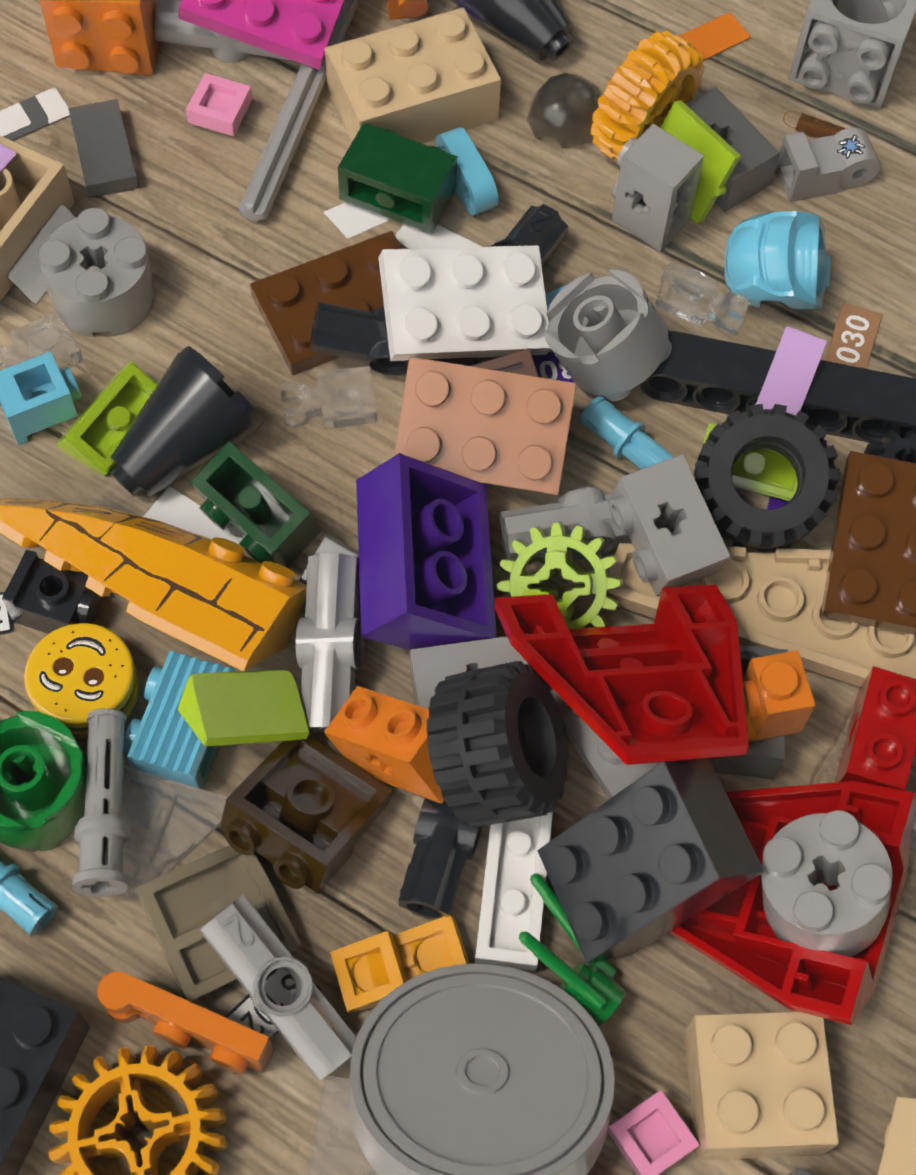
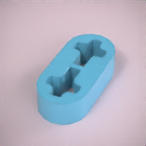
[435,127,499,216]

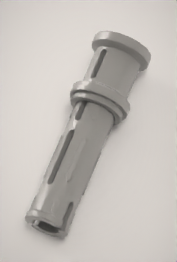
[72,709,130,897]

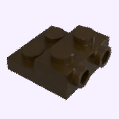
[220,735,393,894]

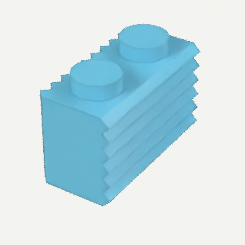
[124,651,236,793]

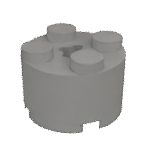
[38,208,154,337]
[544,269,672,401]
[761,810,892,957]

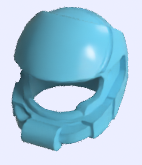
[725,211,831,310]

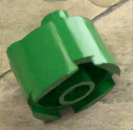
[0,711,87,851]

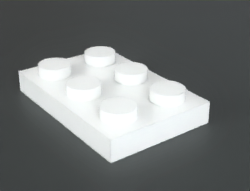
[378,245,551,361]

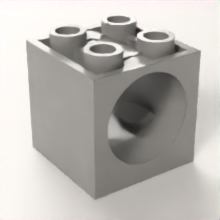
[788,0,916,109]

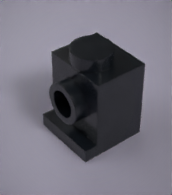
[2,549,101,634]

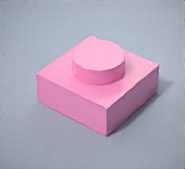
[186,73,252,136]
[607,1090,699,1175]

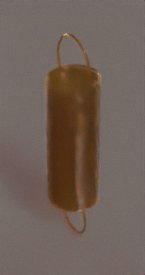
[783,111,846,138]

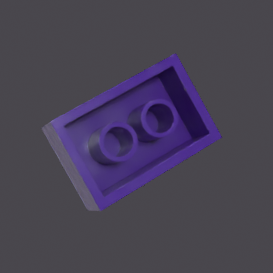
[356,453,496,650]

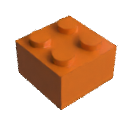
[39,0,160,75]

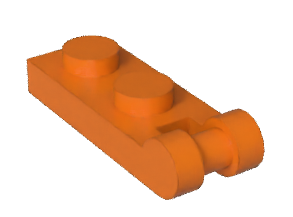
[97,971,274,1075]

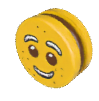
[24,623,140,739]

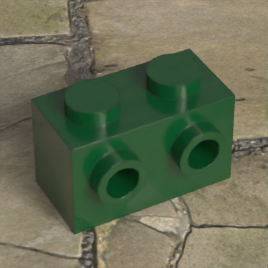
[338,123,457,234]
[190,441,322,568]

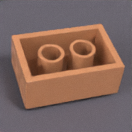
[394,357,576,495]

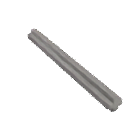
[239,0,359,224]

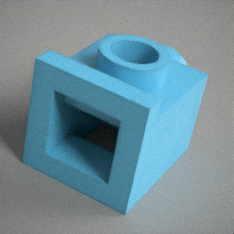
[0,351,82,445]

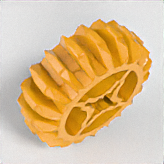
[590,30,705,162]
[49,1045,227,1175]

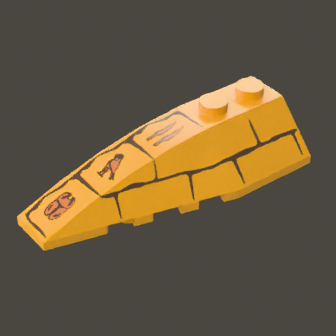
[0,497,307,672]

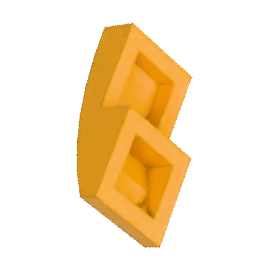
[330,914,470,1013]

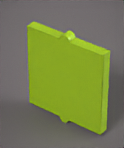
[660,100,742,224]

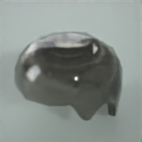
[527,73,603,149]

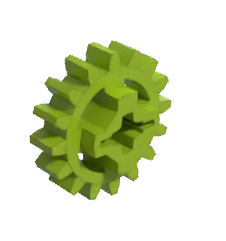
[497,522,623,629]

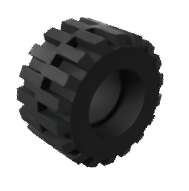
[693,404,840,551]
[427,661,568,827]

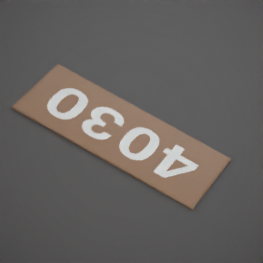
[825,302,882,369]

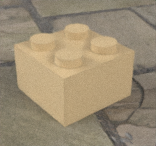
[684,1012,839,1160]

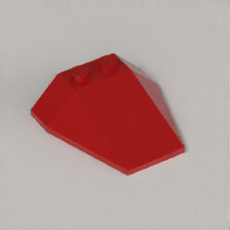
[494,584,749,765]
[669,781,916,1025]

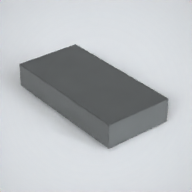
[68,99,138,197]

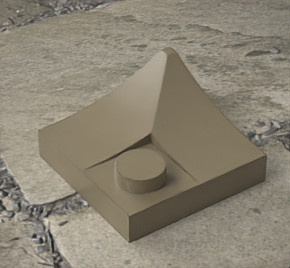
[135,845,302,1002]

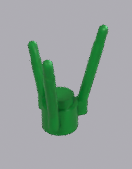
[498,873,625,1027]

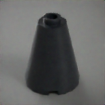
[450,0,574,61]
[110,346,263,497]

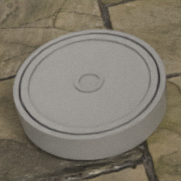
[350,964,615,1175]

